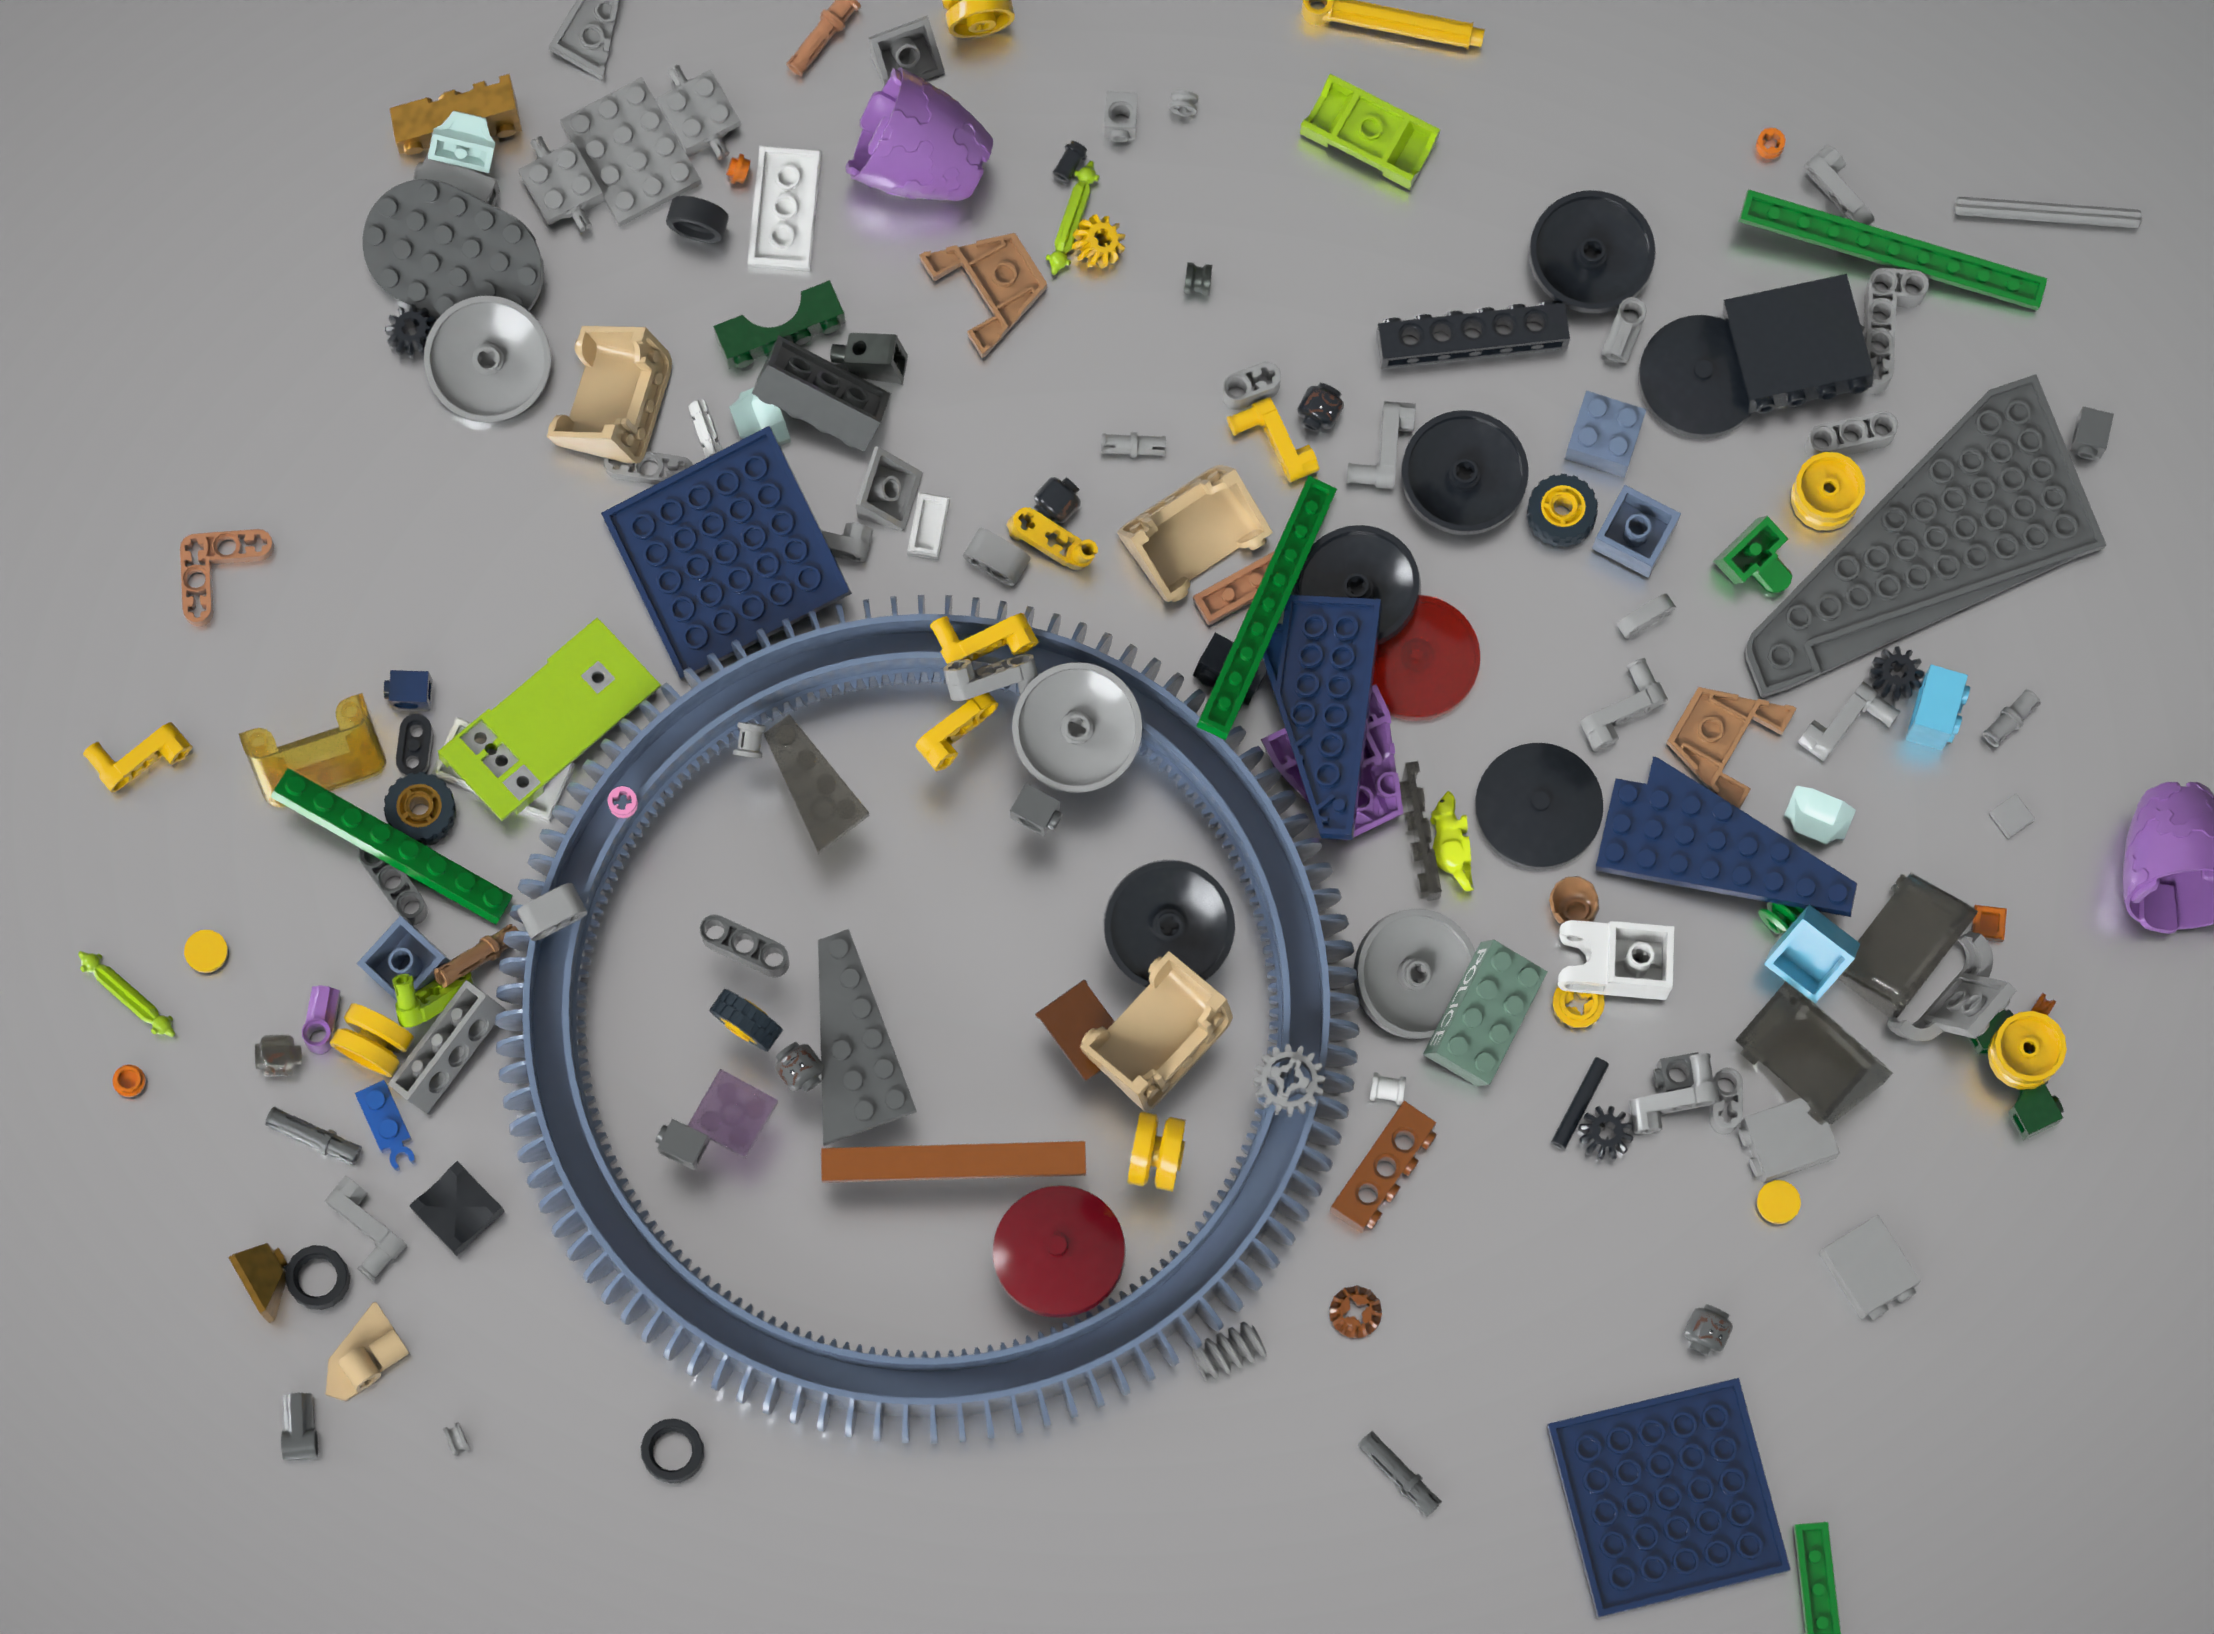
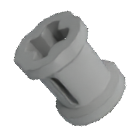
[733,722,766,758]

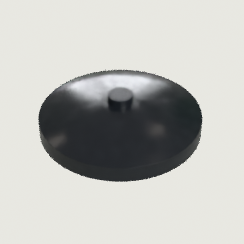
[1529,190,1656,313]
[1638,315,1752,438]
[1401,410,1529,535]
[1293,525,1421,646]
[1475,743,1603,870]
[1103,860,1235,987]

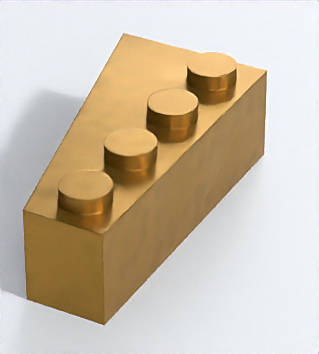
[389,74,522,155]

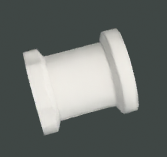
[1369,1072,1406,1105]

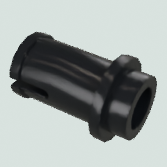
[1052,140,1087,182]

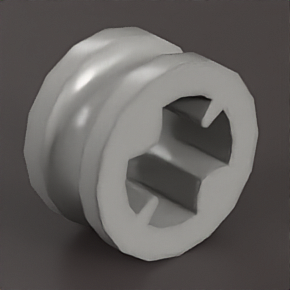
[1169,91,1198,116]
[443,1422,470,1456]

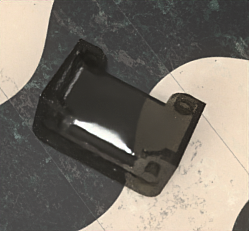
[1837,873,1978,1018]
[1735,982,1893,1125]

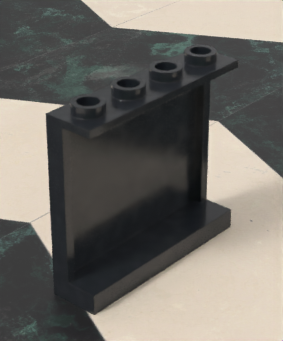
[1723,274,1874,414]

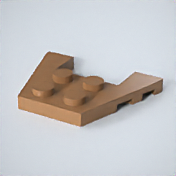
[919,233,1047,358]
[1666,687,1797,809]

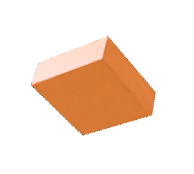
[1971,905,2007,942]

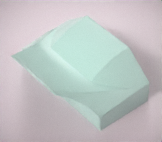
[428,111,495,173]
[729,388,791,446]
[1784,786,1856,845]

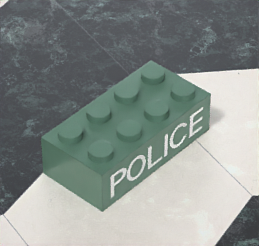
[1423,940,1548,1086]

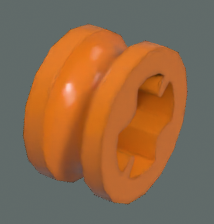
[1756,128,1786,159]
[2031,993,2056,1015]

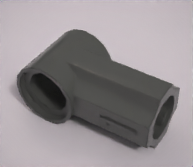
[281,1393,318,1460]

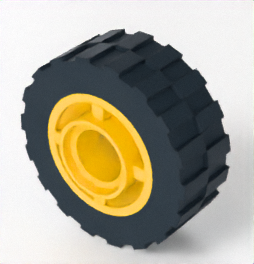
[1527,474,1598,548]
[709,988,783,1052]

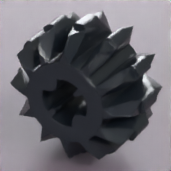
[385,304,436,359]
[1869,646,1925,701]
[1578,1106,1633,1161]

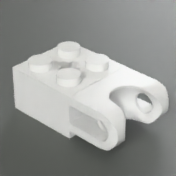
[1558,920,1674,1000]

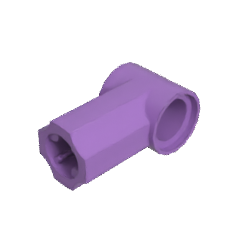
[302,985,341,1054]

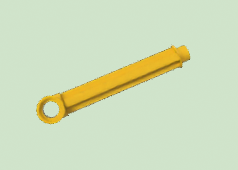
[1302,0,1485,50]

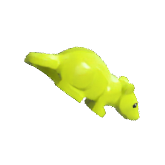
[1430,791,1474,892]

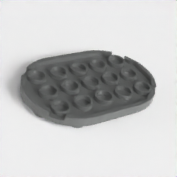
[362,179,544,319]

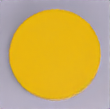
[184,930,228,973]
[1757,1180,1801,1224]

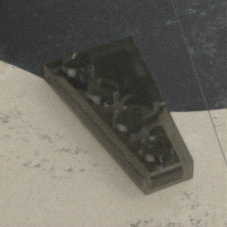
[764,714,870,855]
[1399,761,1442,901]

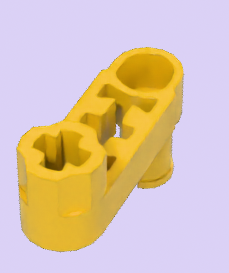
[1227,397,1320,483]
[1006,507,1098,570]
[930,613,1039,664]
[916,692,998,772]
[83,722,193,793]

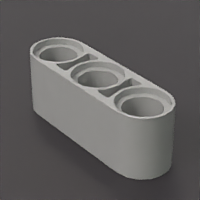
[1805,411,1898,457]

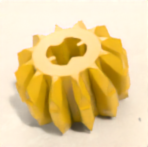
[1072,214,1125,269]

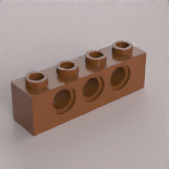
[1330,1101,1437,1233]

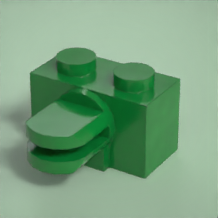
[1713,516,1792,593]

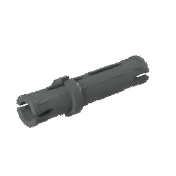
[265,1106,362,1165]
[1358,1430,1442,1516]

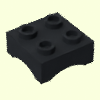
[409,1161,504,1256]

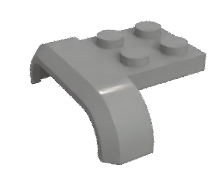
[1887,931,2016,1041]

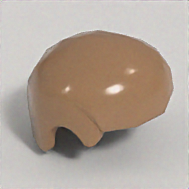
[1549,876,1599,924]

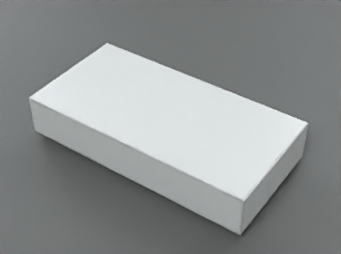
[907,492,950,560]

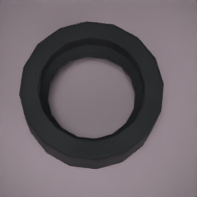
[666,196,729,243]
[285,1245,350,1310]
[641,1419,704,1483]

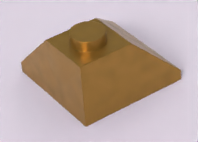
[228,1243,288,1323]

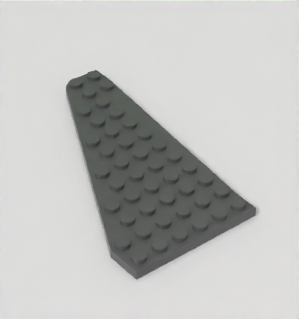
[1745,374,2106,698]

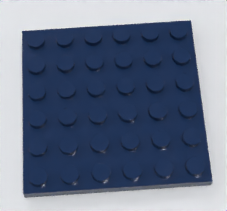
[601,426,852,681]
[1547,1378,1791,1618]

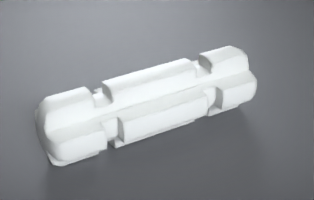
[688,400,723,458]

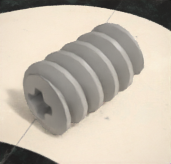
[1192,1321,1267,1382]

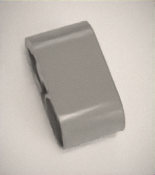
[1222,362,1281,410]
[963,528,1031,586]
[517,883,587,941]
[1710,1068,1743,1134]

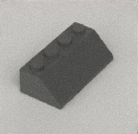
[752,336,891,451]

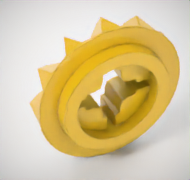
[1553,987,1605,1028]

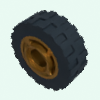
[384,772,456,846]

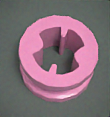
[608,786,638,819]

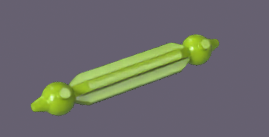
[1046,161,1100,275]
[78,951,175,1037]

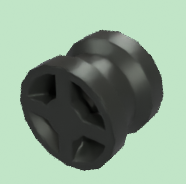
[1184,262,1212,296]

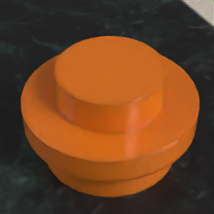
[726,153,751,184]
[113,1064,146,1097]

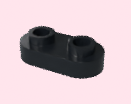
[396,714,433,777]

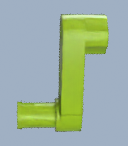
[392,972,474,1028]

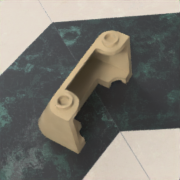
[547,326,672,463]
[1117,465,1273,602]
[1080,951,1233,1112]

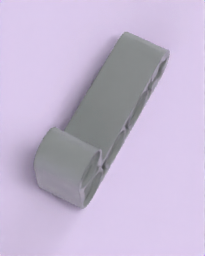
[1863,268,1929,394]

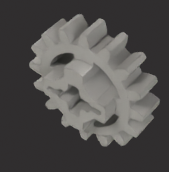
[1253,1044,1325,1117]

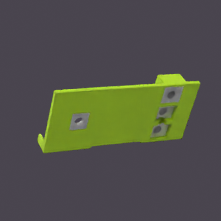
[438,617,661,821]

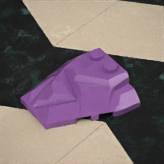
[1261,684,1403,841]

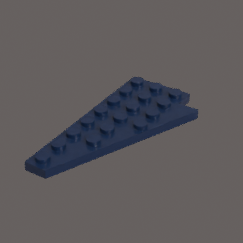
[1263,595,1383,840]
[1596,757,1857,917]

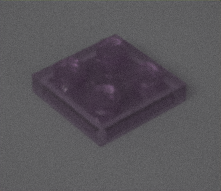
[688,1069,778,1159]

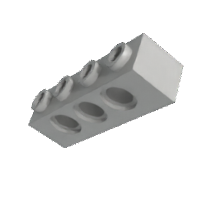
[388,980,506,1113]

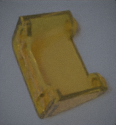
[239,693,387,807]

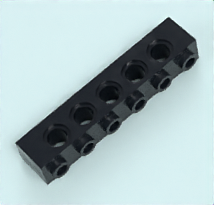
[1376,300,1570,369]

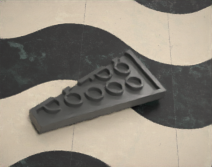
[818,929,917,1146]

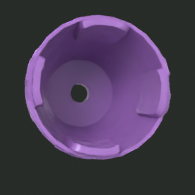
[845,68,993,201]
[2123,782,2214,934]

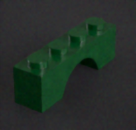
[713,280,845,369]
[1969,1009,2064,1140]

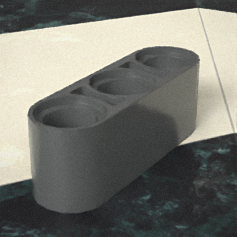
[358,848,428,925]
[700,915,790,978]

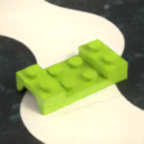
[1300,74,1440,190]

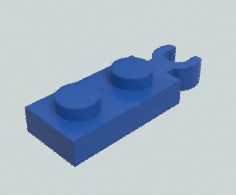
[355,1080,416,1171]

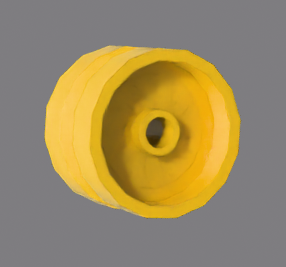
[942,0,1015,38]
[1791,452,1865,531]
[330,1003,414,1078]
[1988,1011,2067,1090]
[1127,1112,1186,1192]

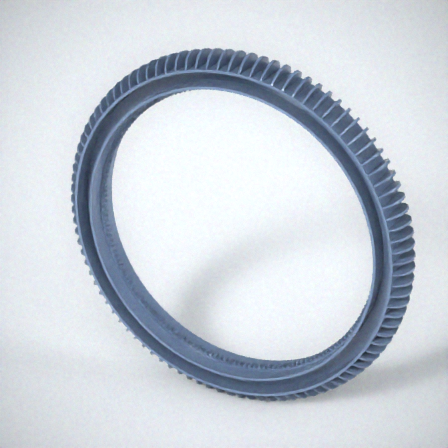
[495,595,1360,1444]

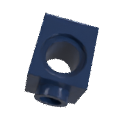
[384,670,432,710]

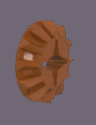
[1330,1285,1382,1338]

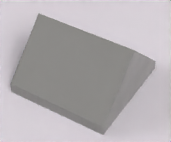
[869,16,945,86]
[856,447,923,530]

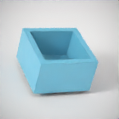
[1905,664,1971,751]
[1764,905,1860,1004]

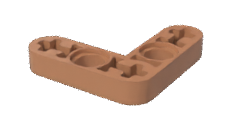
[180,529,274,626]

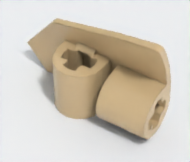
[326,1302,410,1401]

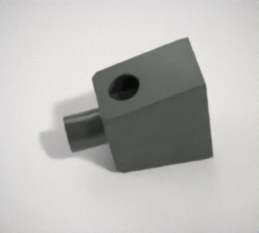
[830,333,908,384]

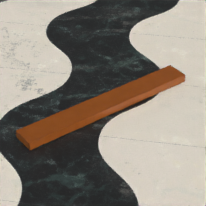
[821,1141,1086,1183]

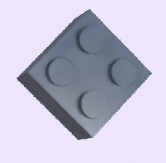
[1565,390,1647,478]
[1592,485,1681,578]
[356,915,451,1001]

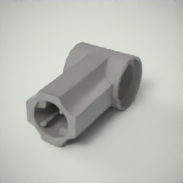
[1601,297,1647,363]

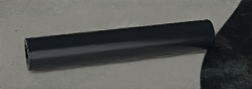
[1551,1057,1609,1149]

